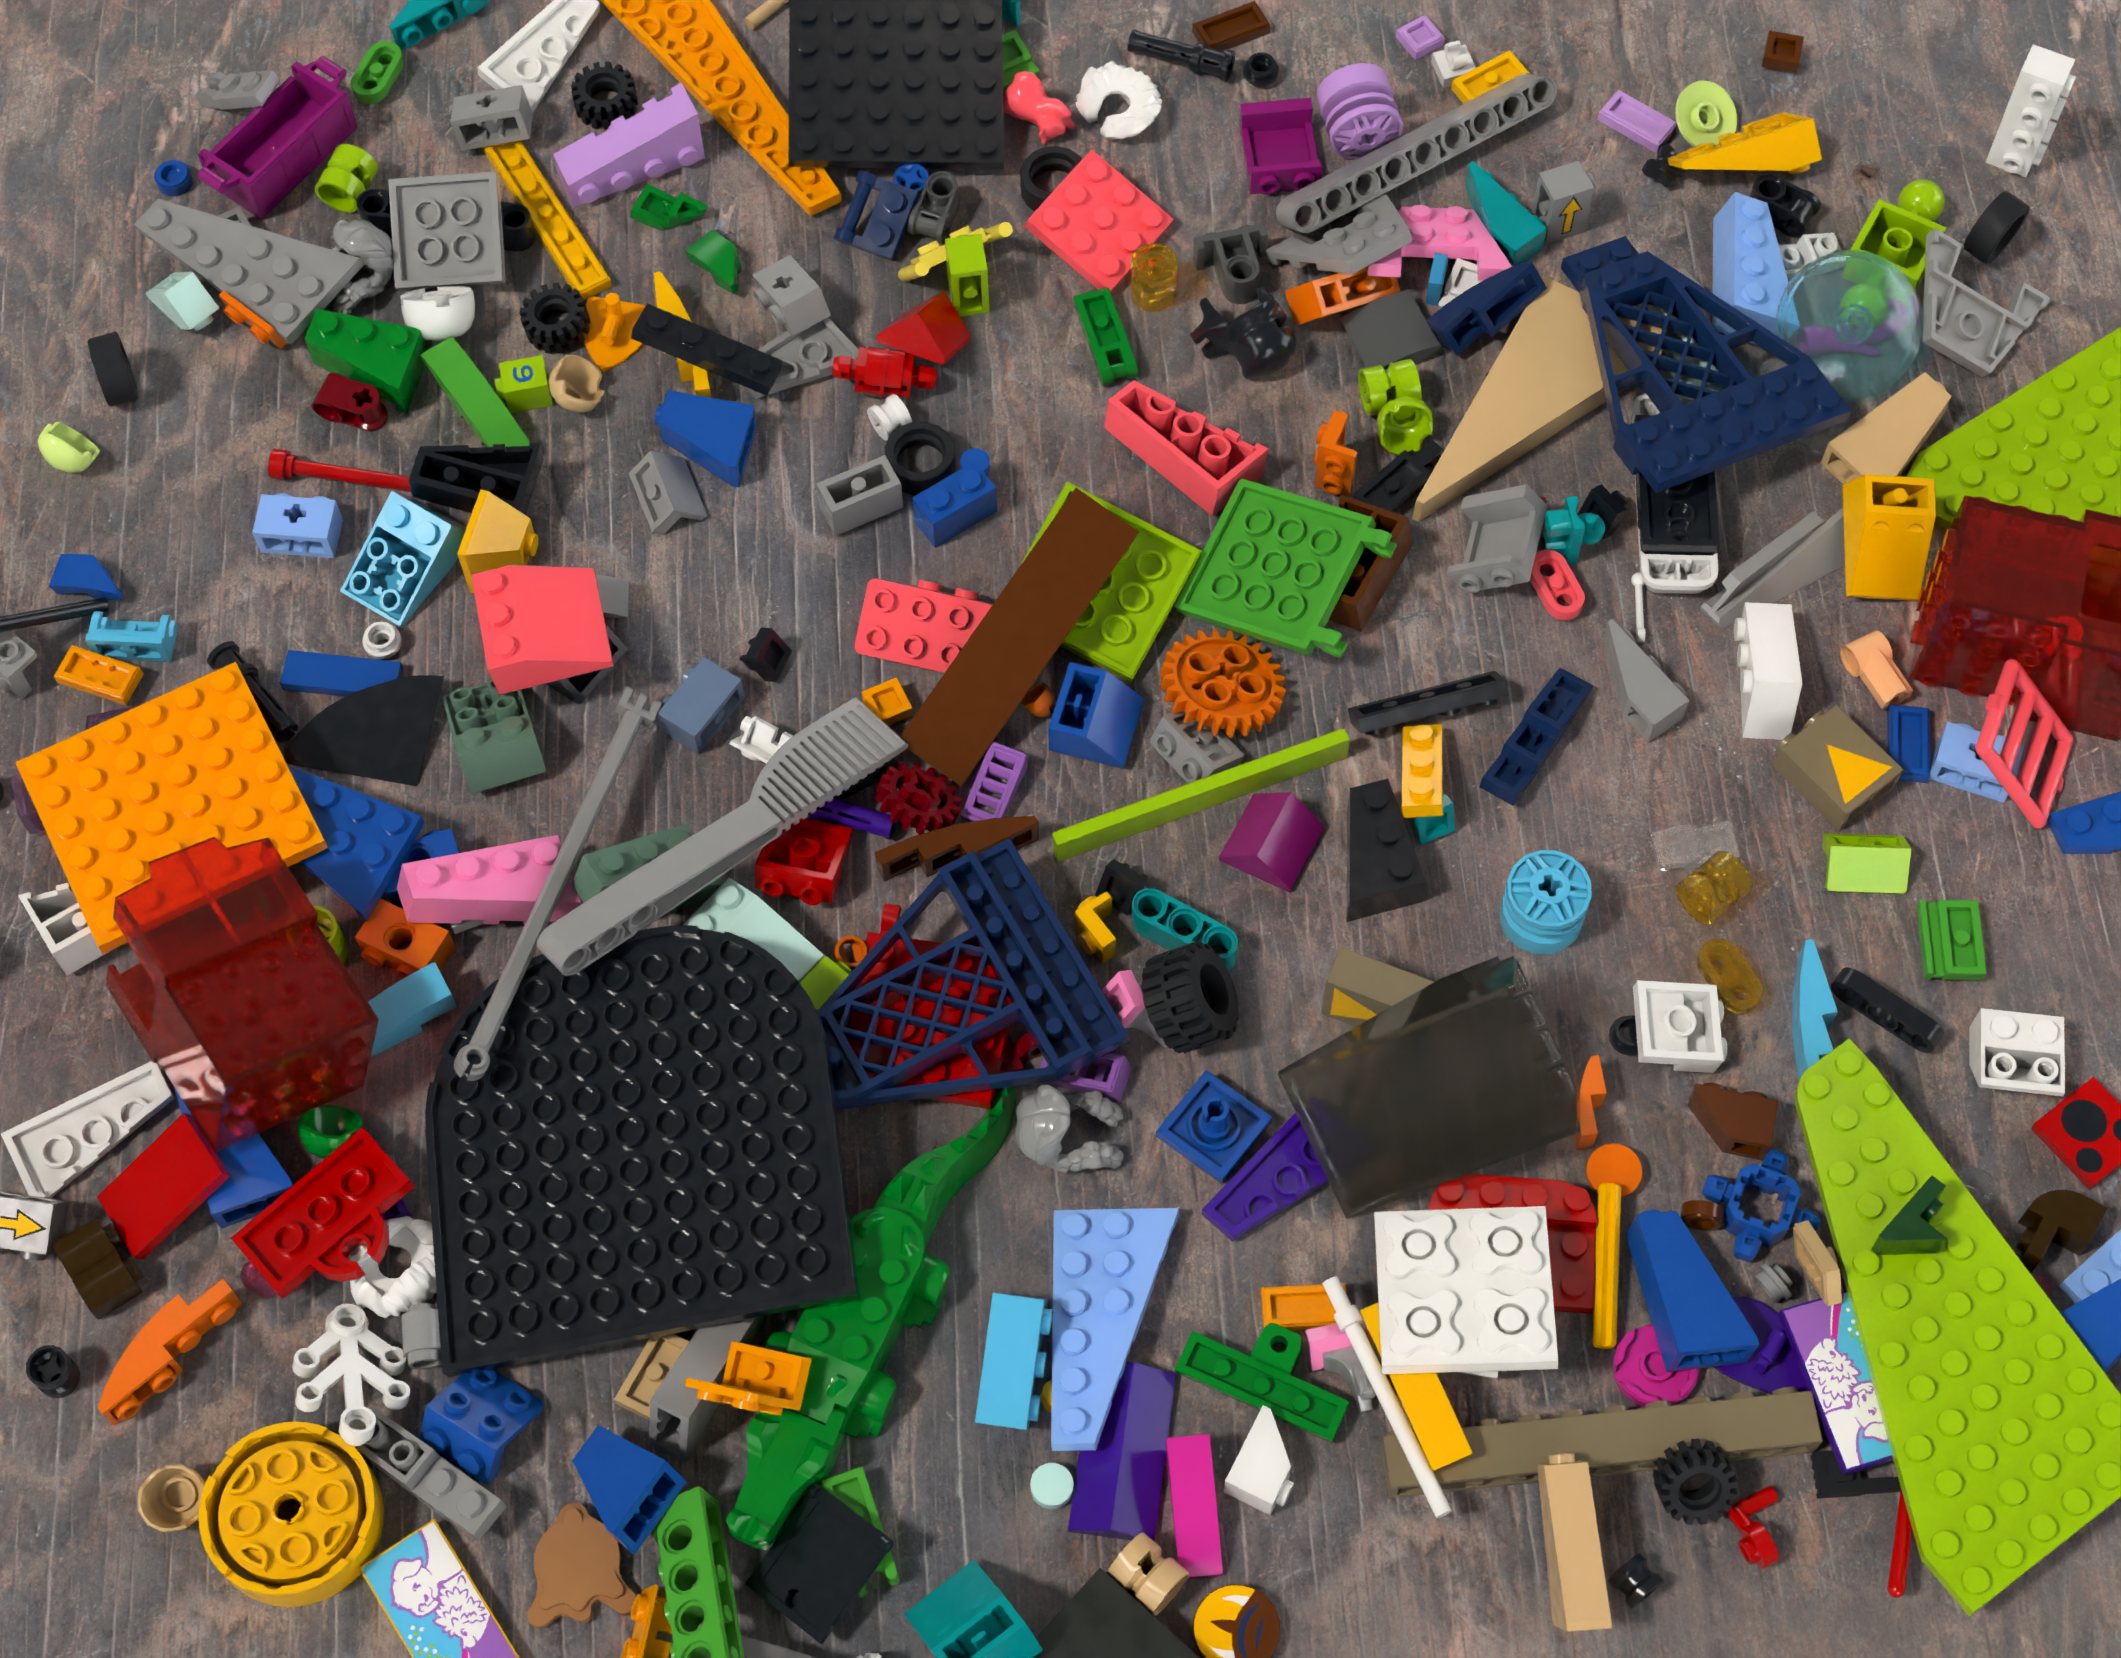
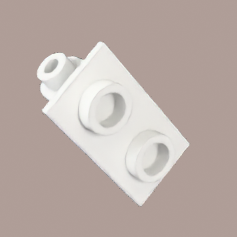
[730,716,793,764]

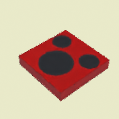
[2031,1076,2121,1190]

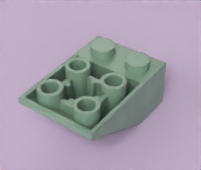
[442,679,546,794]

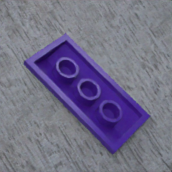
[1068,1362,1176,1541]

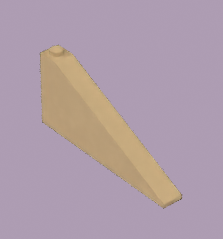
[1412,276,1665,522]

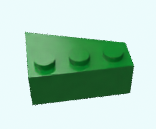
[304,308,428,414]

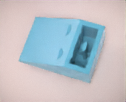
[340,491,466,627]

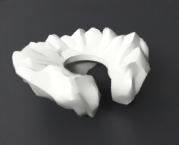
[1076,61,1162,141]
[349,1216,437,1318]

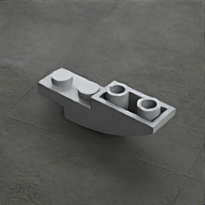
[354,1407,507,1541]

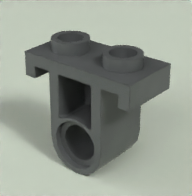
[1193,223,1268,304]

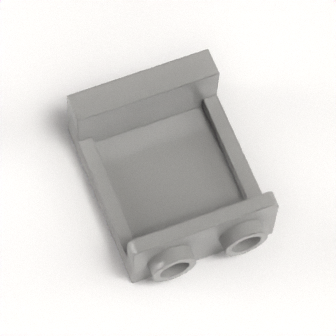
[1446,484,1547,593]

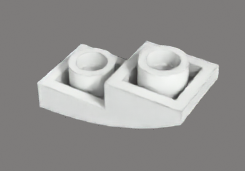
[1779,233,1846,282]

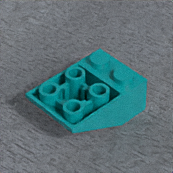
[903,1560,1043,1658]

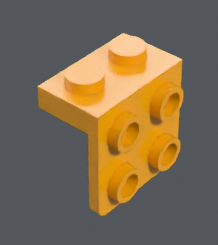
[685,1341,812,1416]

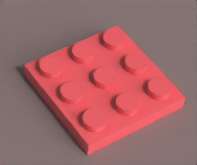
[1024,149,1174,293]

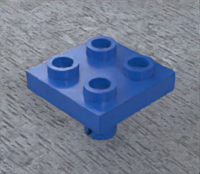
[1156,1070,1272,1184]

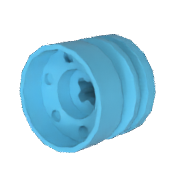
[1500,850,1592,955]

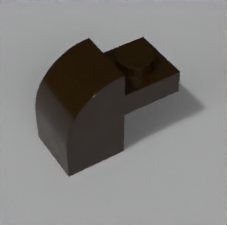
[2016,1190,2108,1273]

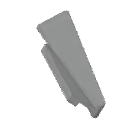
[1700,508,1845,629]

